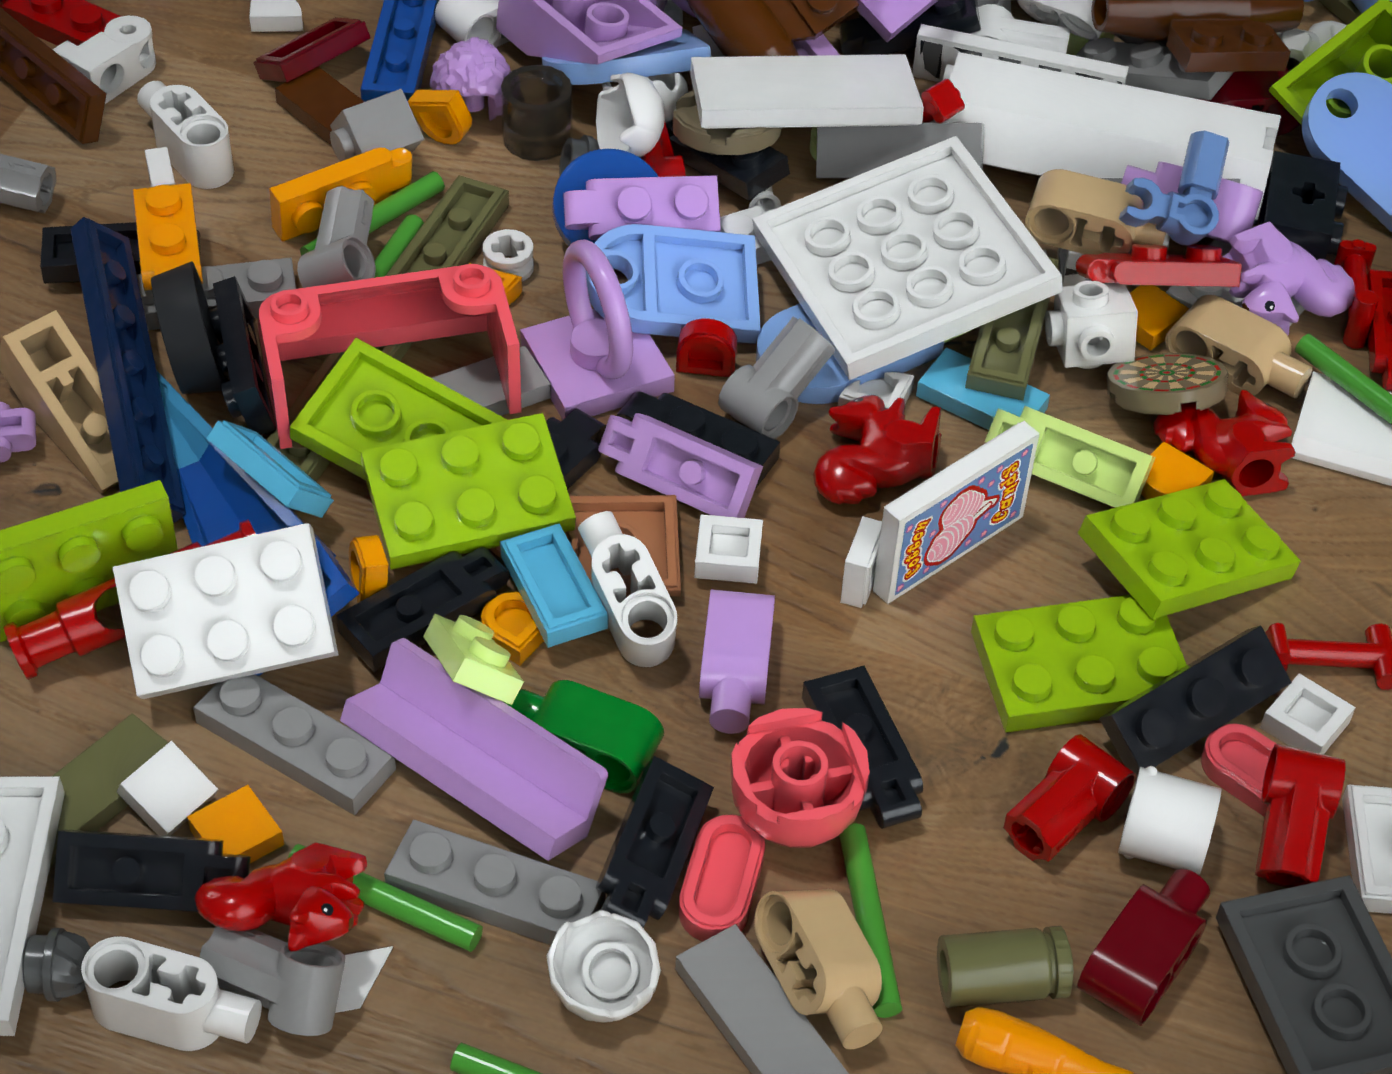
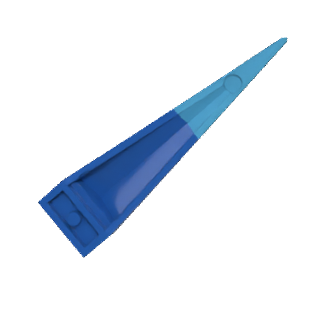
[156,370,360,676]

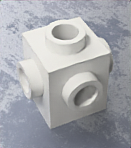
[1045,281,1138,369]

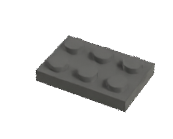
[1216,875,1392,1074]

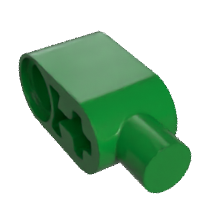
[502,680,664,793]

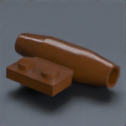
[686,0,859,57]
[1091,0,1304,72]

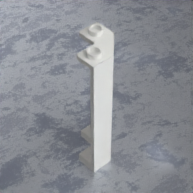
[930,52,1281,224]

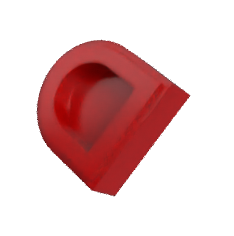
[676,318,738,377]

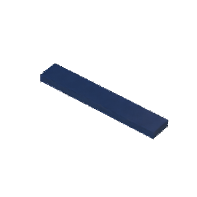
[70,217,186,524]

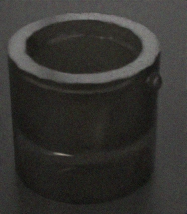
[501,65,572,161]

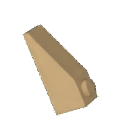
[0,310,119,494]

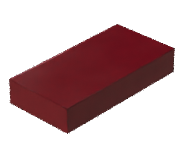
[253,17,371,83]

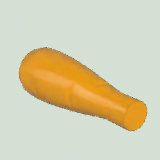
[955,1007,1134,1074]

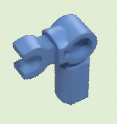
[1119,130,1230,246]

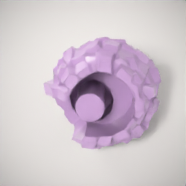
[430,37,515,121]

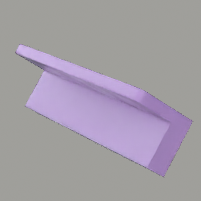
[340,638,608,861]

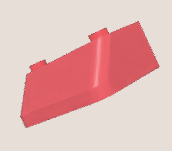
[258,264,521,449]

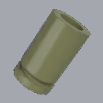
[937,926,1074,1008]

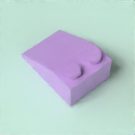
[496,0,683,65]

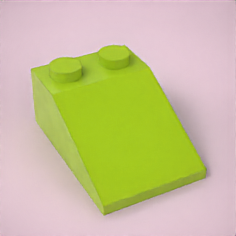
[1269,0,1392,125]

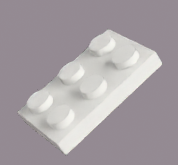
[113,523,339,699]

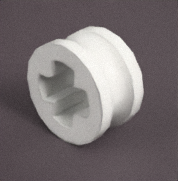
[483,229,534,282]

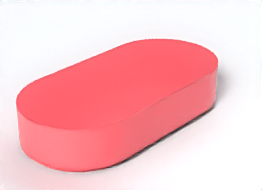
[1201,724,1276,817]
[679,815,765,941]

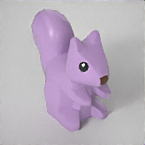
[1223,221,1355,336]

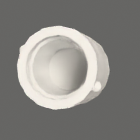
[1118,766,1222,875]

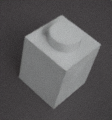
[330,88,424,161]

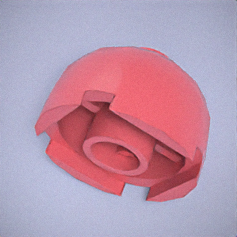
[730,708,870,848]

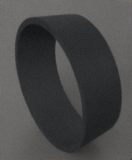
[151,261,226,394]

